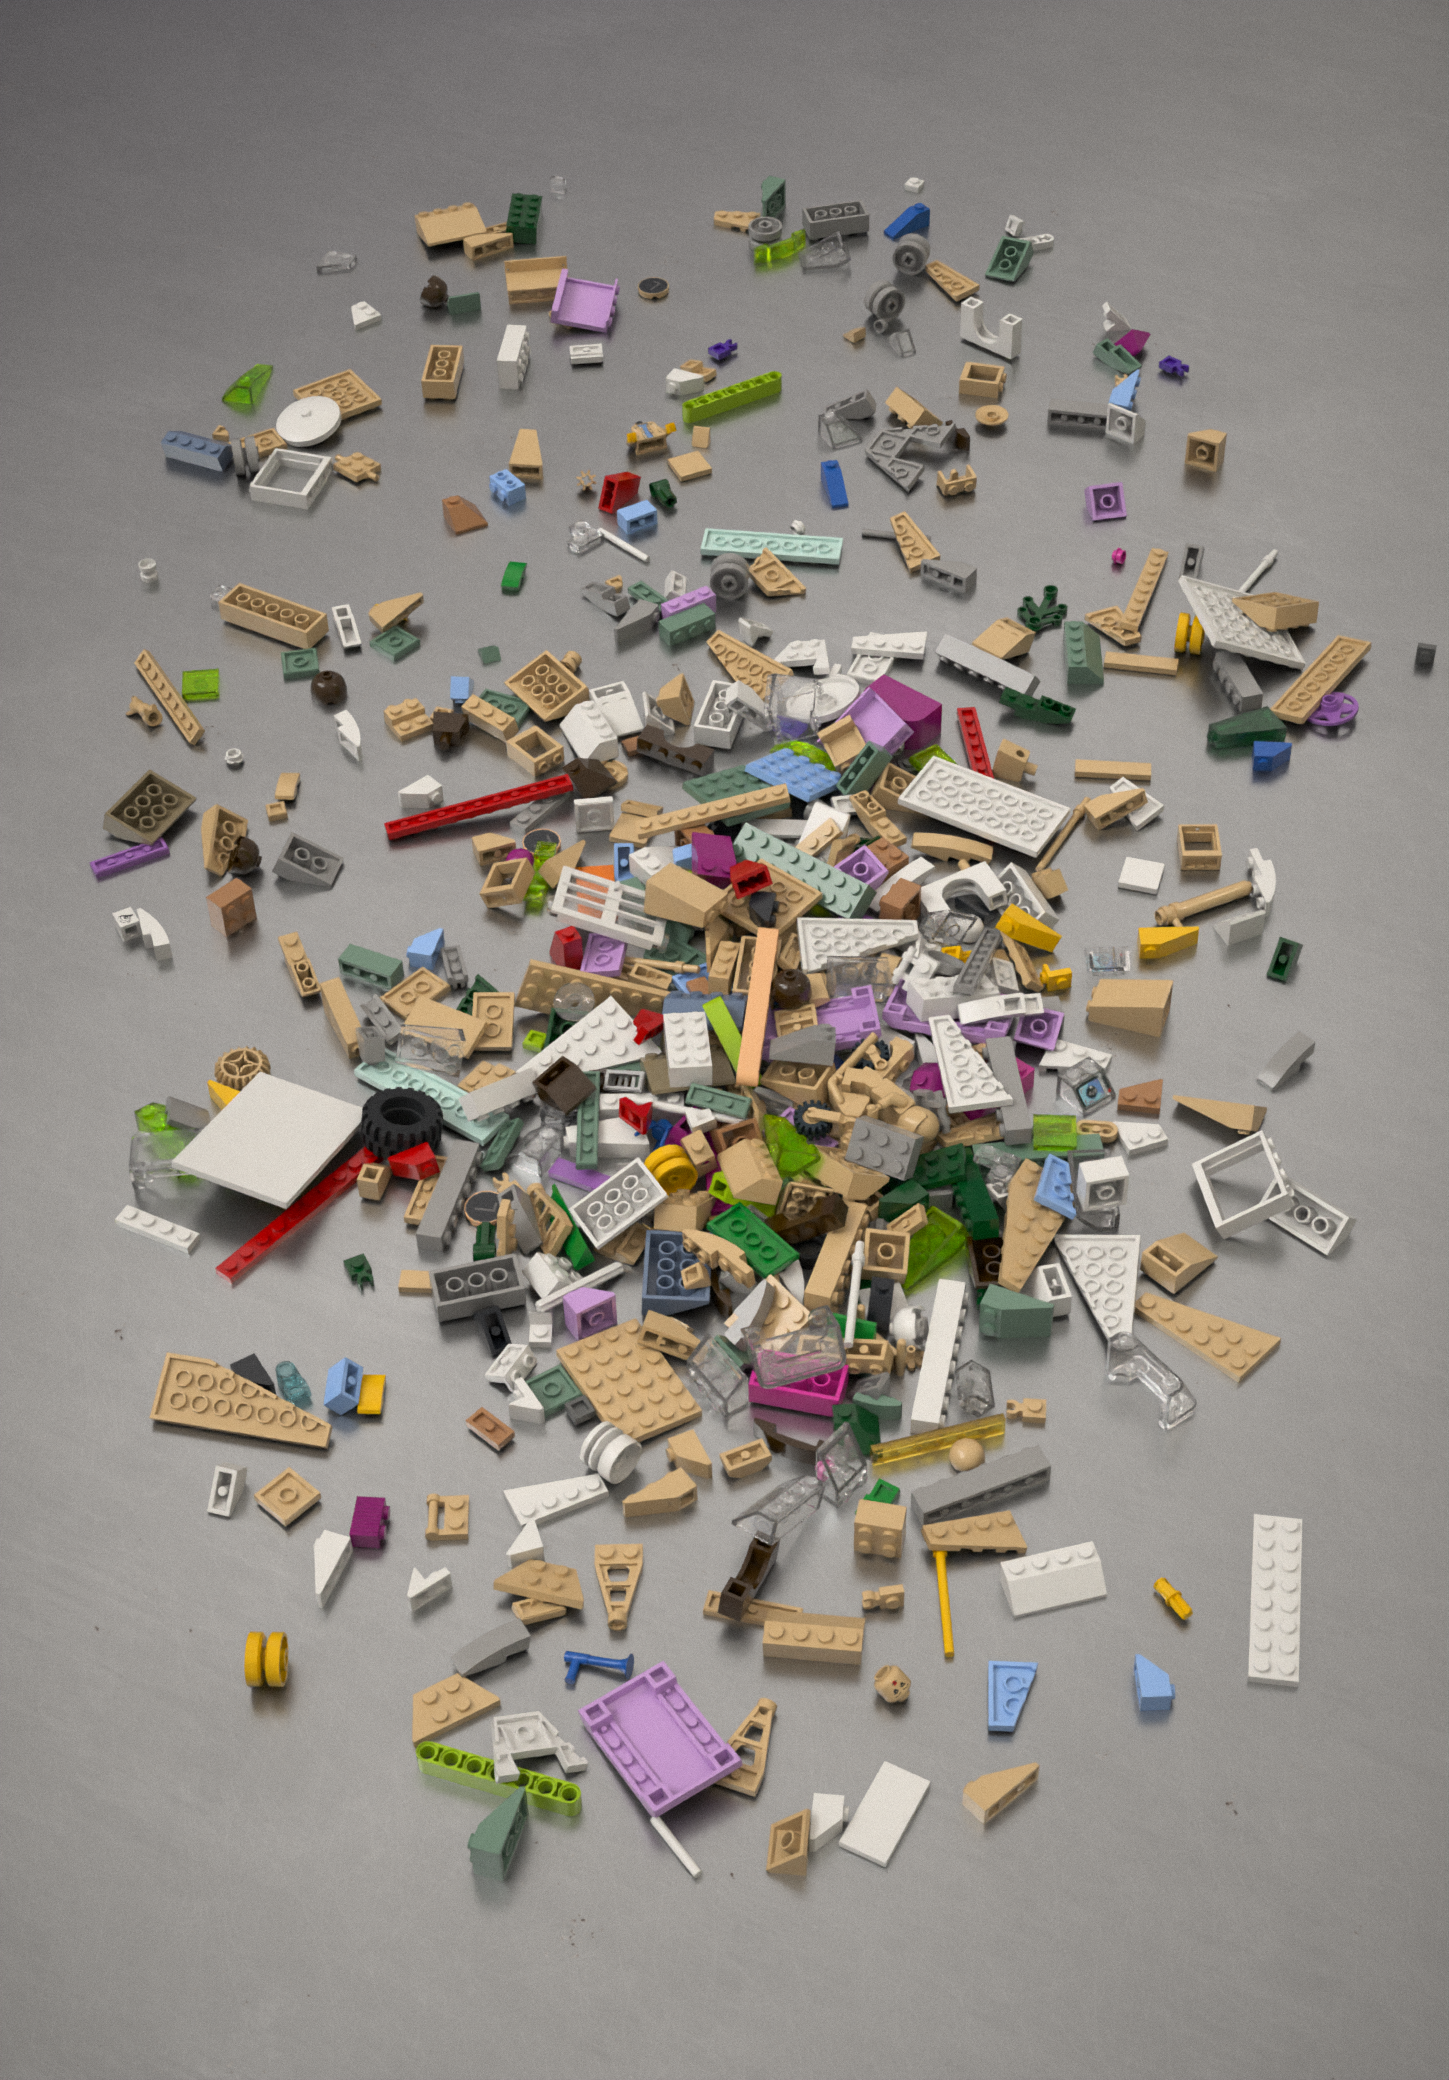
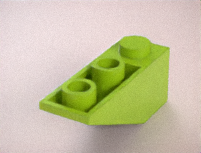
[708,1171,779,1217]

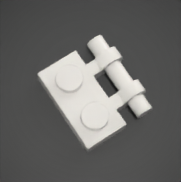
[891,945,941,991]

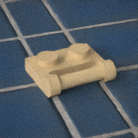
[827,833,860,867]
[425,1494,470,1541]

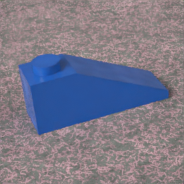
[884,203,930,240]
[821,460,849,508]

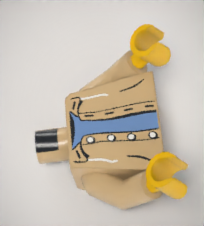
[626,421,677,455]

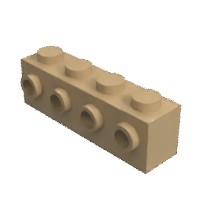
[796,1336,894,1375]

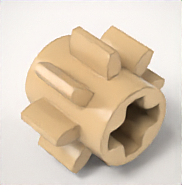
[576,470,597,491]

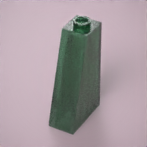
[1207,706,1287,750]

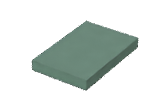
[479,688,532,728]

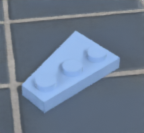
[988,1661,1038,1732]

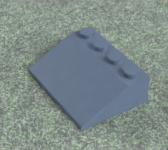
[641,1230,712,1316]

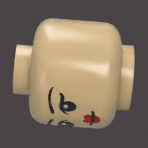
[874,1665,911,1703]

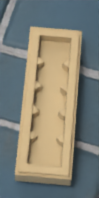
[775,932,801,970]

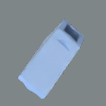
[1108,369,1141,411]

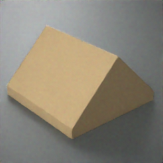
[766,1809,811,1876]

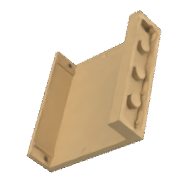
[504,256,567,305]

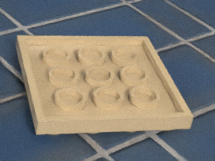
[293,369,382,420]
[721,859,822,936]

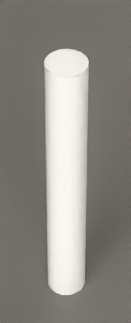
[650,1816,703,1878]

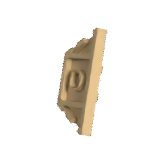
[749,547,806,596]
[493,1559,584,1609]
[412,1673,501,1747]

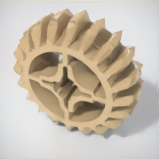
[214,1046,271,1092]

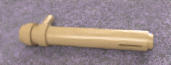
[1154,880,1253,927]

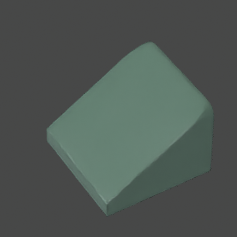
[478,645,501,664]

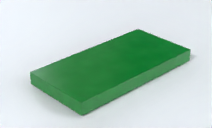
[707,1202,799,1279]

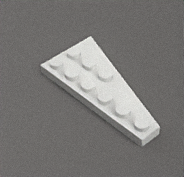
[929,1015,1013,1113]

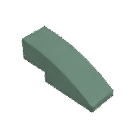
[1093,338,1142,374]

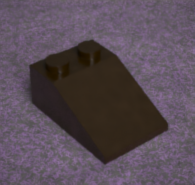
[966,1234,1004,1289]

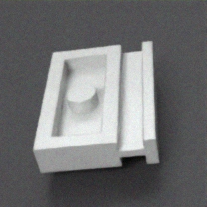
[570,344,603,364]

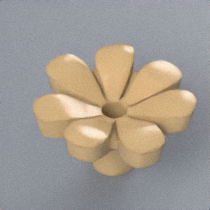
[905,1345,924,1371]

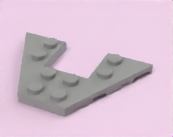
[865,422,956,492]

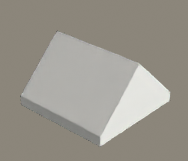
[642,691,675,736]
[1213,910,1266,945]

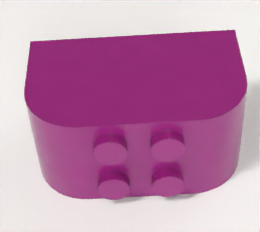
[864,674,942,750]

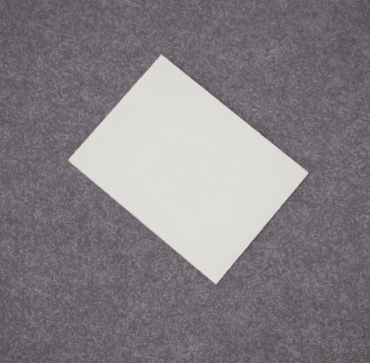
[172,1072,362,1209]

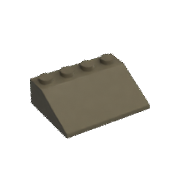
[103,769,196,846]
[640,1044,735,1095]

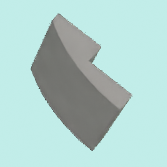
[165,1096,210,1135]

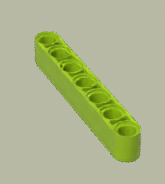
[682,371,782,423]
[416,1741,582,1817]

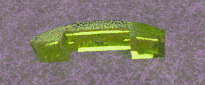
[754,228,806,263]
[769,739,837,772]
[523,841,557,903]

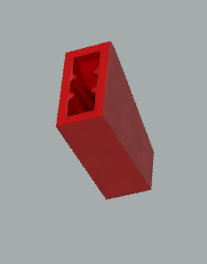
[598,472,641,514]
[729,860,773,899]
[549,926,583,970]

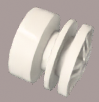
[579,1421,642,1484]

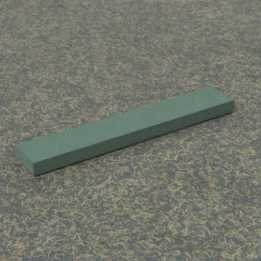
[576,1071,600,1170]

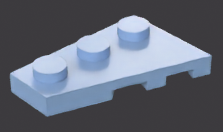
[1034,1153,1076,1220]

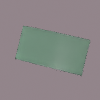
[853,1392,902,1420]

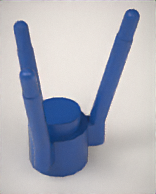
[634,1119,673,1153]

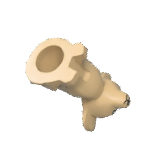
[126,696,163,726]

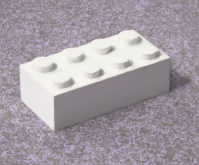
[497,325,531,389]
[694,680,749,749]
[906,974,1000,1022]
[663,1012,712,1088]

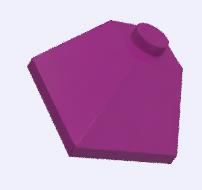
[909,1062,945,1098]

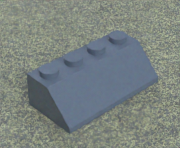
[161,431,233,472]
[662,991,748,1031]

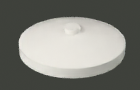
[276,396,342,447]
[788,676,861,724]

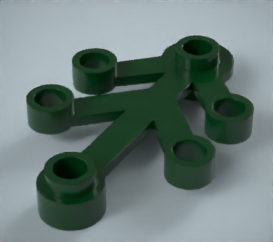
[1017,585,1068,632]

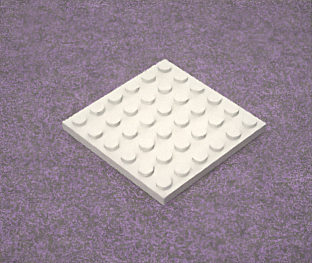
[1178,575,1306,670]

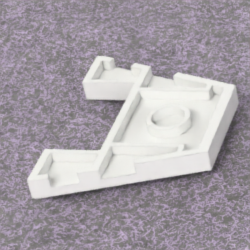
[774,639,831,675]
[491,1711,588,1783]

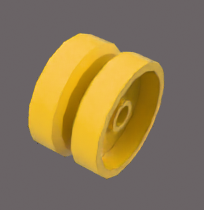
[1174,612,1205,655]
[644,1145,698,1196]
[244,1631,289,1687]

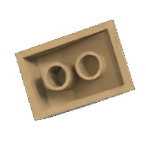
[871,763,924,815]
[760,1060,836,1106]

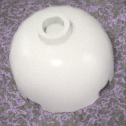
[889,1305,929,1351]

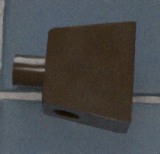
[432,711,470,750]

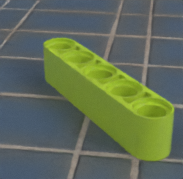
[702,996,762,1089]

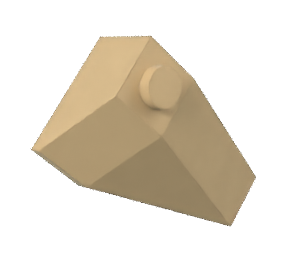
[201,804,248,877]
[705,914,733,973]

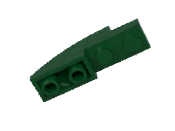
[999,687,1076,724]

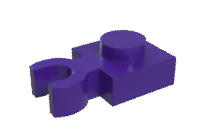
[708,339,738,360]
[1159,355,1189,376]

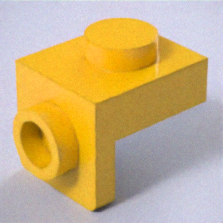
[1039,964,1072,992]

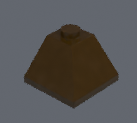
[562,758,618,799]

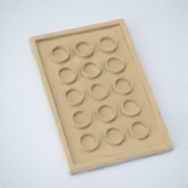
[556,1318,702,1442]

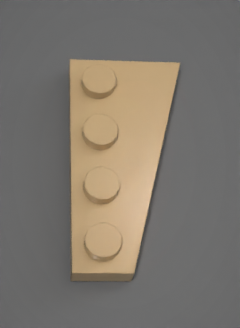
[921,1510,1028,1553]

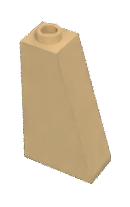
[509,429,544,480]
[320,977,361,1059]

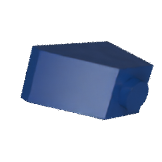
[1252,741,1292,771]

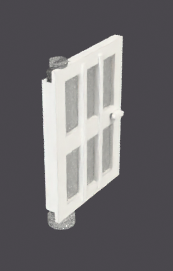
[546,866,670,954]

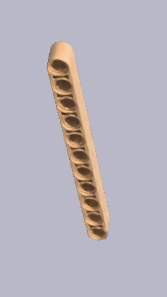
[736,927,779,1087]

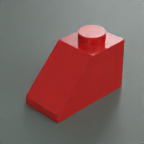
[387,1142,440,1180]

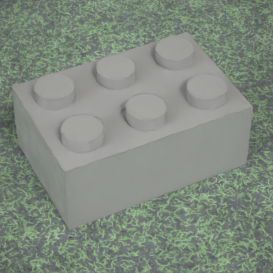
[845,1115,924,1181]

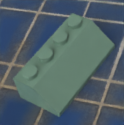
[1063,621,1104,684]

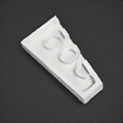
[851,631,927,659]

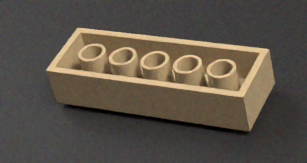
[218,583,329,649]
[804,1200,870,1329]

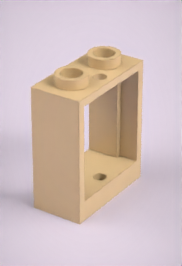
[959,362,1007,398]
[506,725,565,777]
[1177,824,1222,870]
[479,858,535,908]

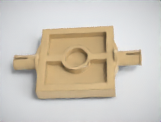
[333,452,381,482]

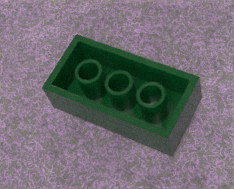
[506,193,542,244]

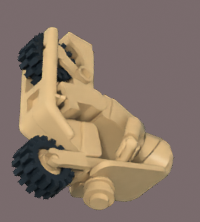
[793,1032,940,1151]

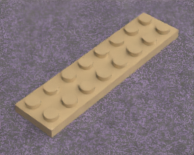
[1269,635,1371,724]

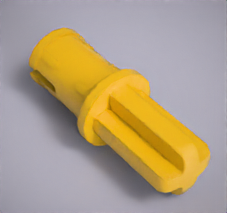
[1153,1577,1193,1620]

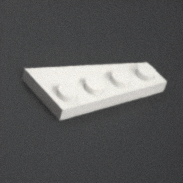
[503,1474,609,1530]

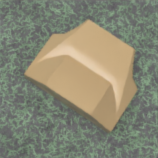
[719,1438,772,1478]

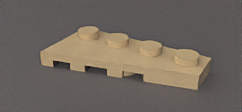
[925,260,980,302]
[890,511,940,573]
[936,1113,1004,1148]

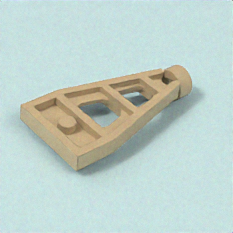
[527,1183,573,1257]
[594,1544,643,1631]
[715,1698,777,1797]

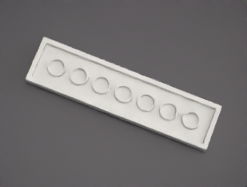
[1247,1514,1302,1687]

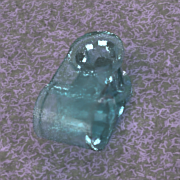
[275,1361,311,1404]

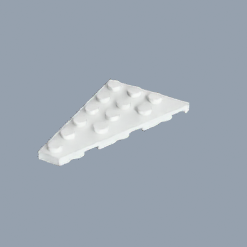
[796,917,919,975]
[516,996,663,1078]
[1054,1234,1141,1343]

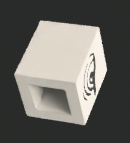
[112,907,142,942]

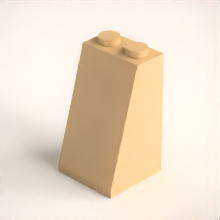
[644,862,729,928]
[1086,979,1173,1037]

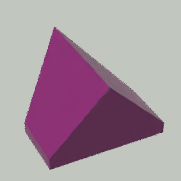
[1114,329,1151,357]

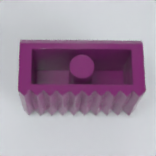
[349,1496,390,1549]

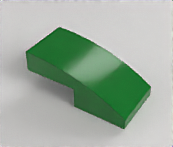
[501,561,527,591]
[855,1478,900,1515]

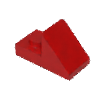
[633,1009,663,1045]
[619,1097,653,1135]

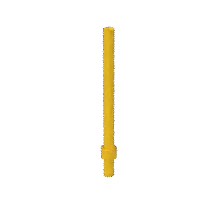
[933,1550,955,1657]

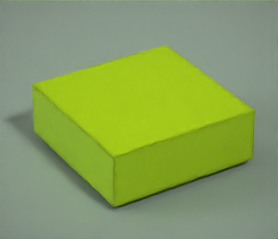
[522,1030,546,1053]

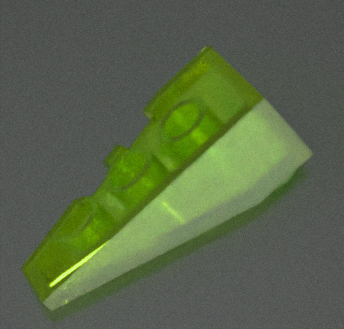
[222,364,273,404]
[763,1114,821,1177]
[900,1205,970,1292]

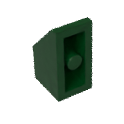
[1267,937,1303,981]

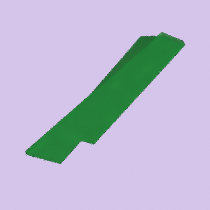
[549,1183,595,1271]

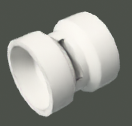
[138,558,158,583]

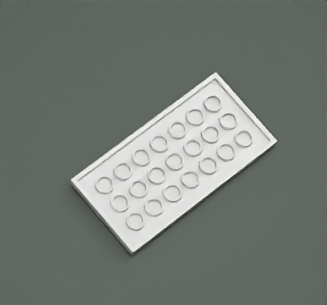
[898,756,1070,858]

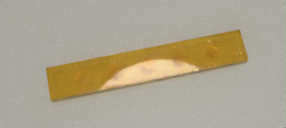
[870,1413,1006,1466]

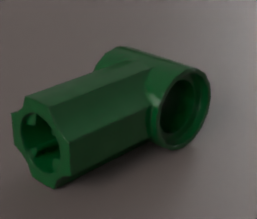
[649,479,677,509]
[473,1222,496,1262]

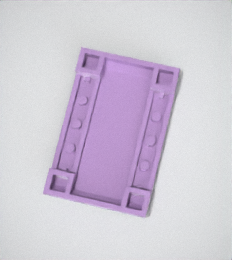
[882,979,1013,1044]
[762,985,882,1062]
[578,1661,743,1818]

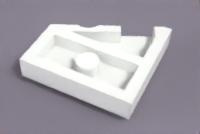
[351,301,382,330]
[1112,1121,1168,1156]

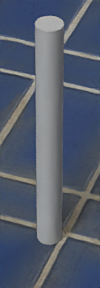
[862,529,931,543]

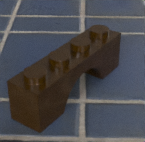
[637,724,715,776]
[764,1193,849,1246]
[717,1530,781,1622]

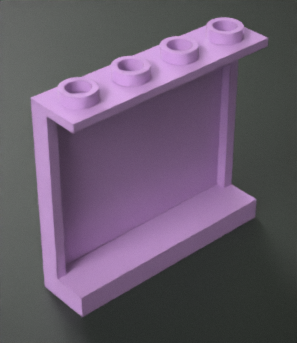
[550,268,620,333]
[817,687,914,755]

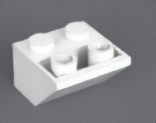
[522,1252,583,1298]
[1019,1263,1072,1317]

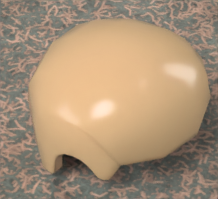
[949,1438,985,1471]

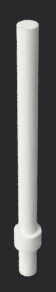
[1238,549,1278,592]
[628,1096,749,1124]
[844,1241,865,1348]

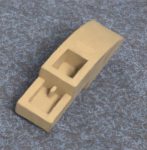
[849,790,907,847]
[278,932,321,998]
[682,1229,755,1289]

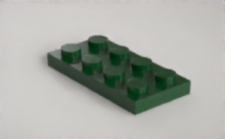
[882,1143,967,1196]

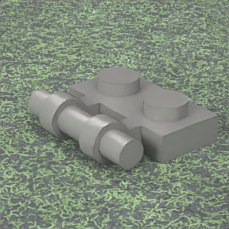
[913,1089,951,1134]

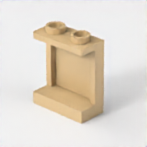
[817,715,866,775]

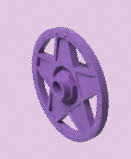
[1307,692,1359,726]

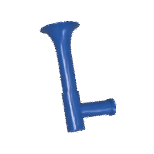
[564,1651,634,1684]

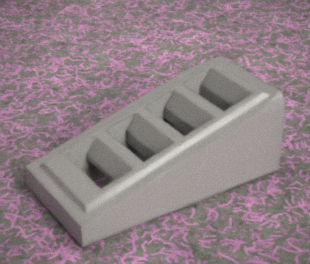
[603,1069,646,1093]

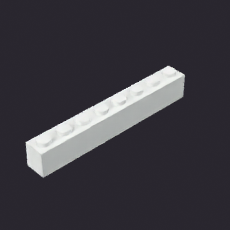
[910,1279,969,1438]

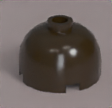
[420,275,449,308]
[310,670,347,705]
[227,835,262,875]
[770,969,812,1009]

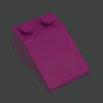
[692,832,736,889]

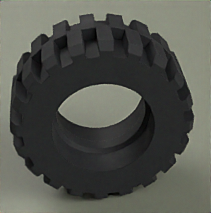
[360,1087,443,1161]

